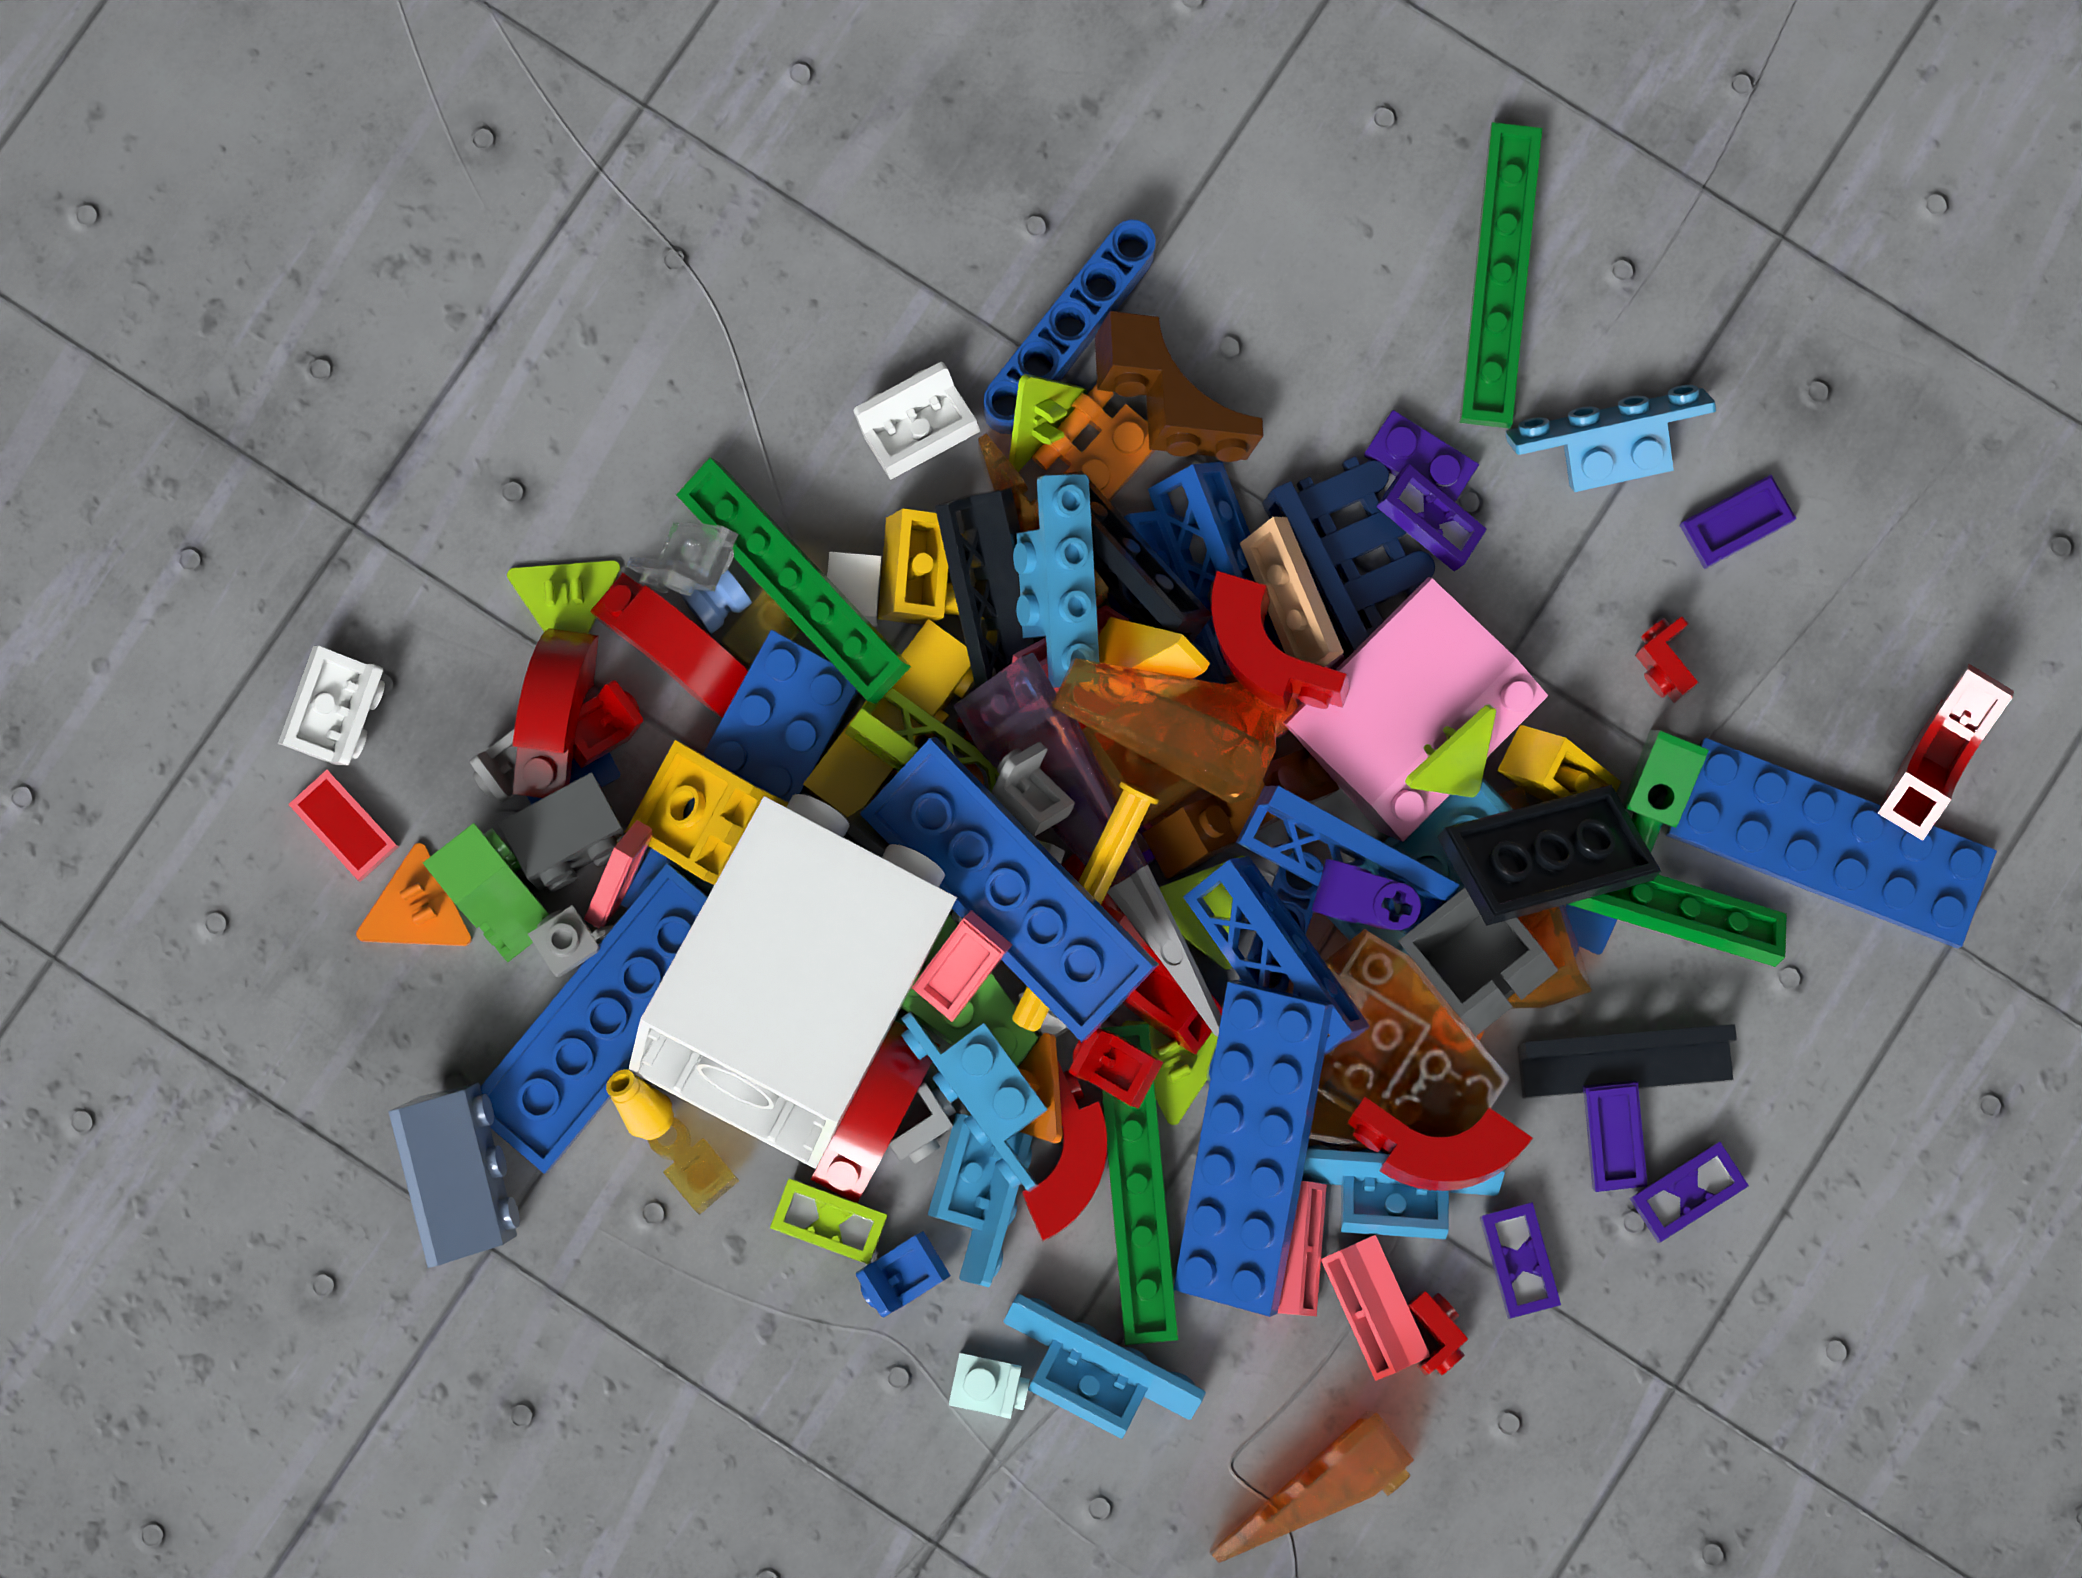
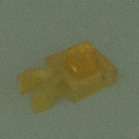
[648,1117,740,1215]

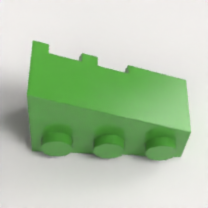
[423,823,550,963]
[901,915,1038,1068]

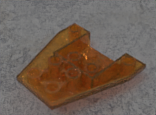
[1309,929,1510,1154]

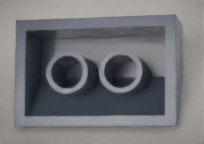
[388,1083,520,1268]

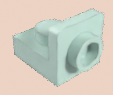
[949,1353,1030,1419]

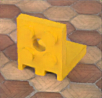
[625,740,789,885]

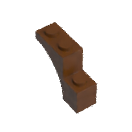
[1095,311,1264,462]
[1142,748,1340,879]

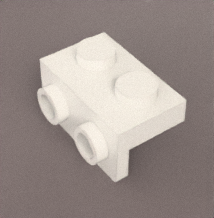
[853,362,981,480]
[278,646,385,765]

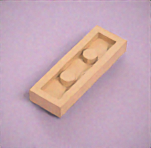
[1240,517,1344,667]

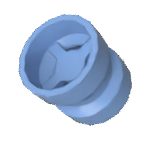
[680,563,752,635]

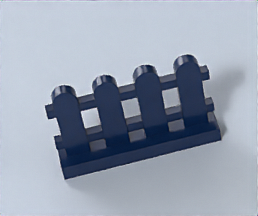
[1262,456,1435,659]

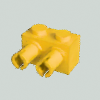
[877,508,984,625]

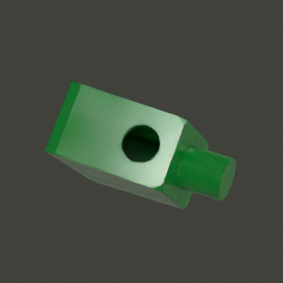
[1622,730,1709,852]

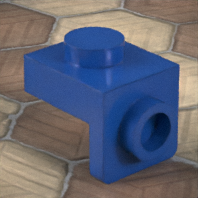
[856,1231,951,1318]

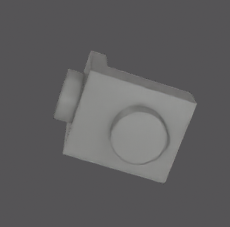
[470,729,517,802]
[991,742,1075,836]
[528,905,600,977]
[889,1082,956,1164]

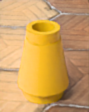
[606,1069,674,1140]

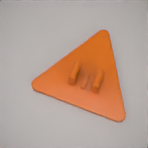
[356,843,472,946]
[1018,1033,1063,1144]

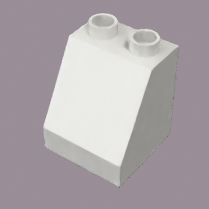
[628,794,957,1169]

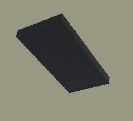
[1437,785,1661,926]

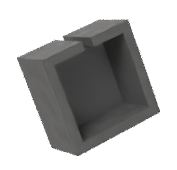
[498,772,626,892]
[1398,888,1558,1037]

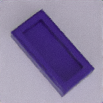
[1679,475,1797,570]
[1583,1080,1648,1192]

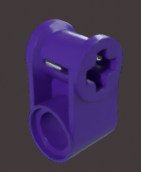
[1312,859,1421,930]

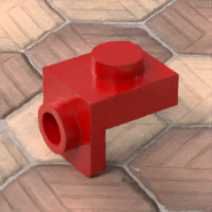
[1635,616,1699,703]
[573,680,643,769]
[1069,1028,1163,1108]
[1407,1291,1468,1376]

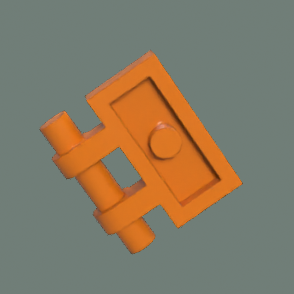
[1031,384,1155,501]

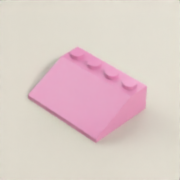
[1283,577,1548,842]

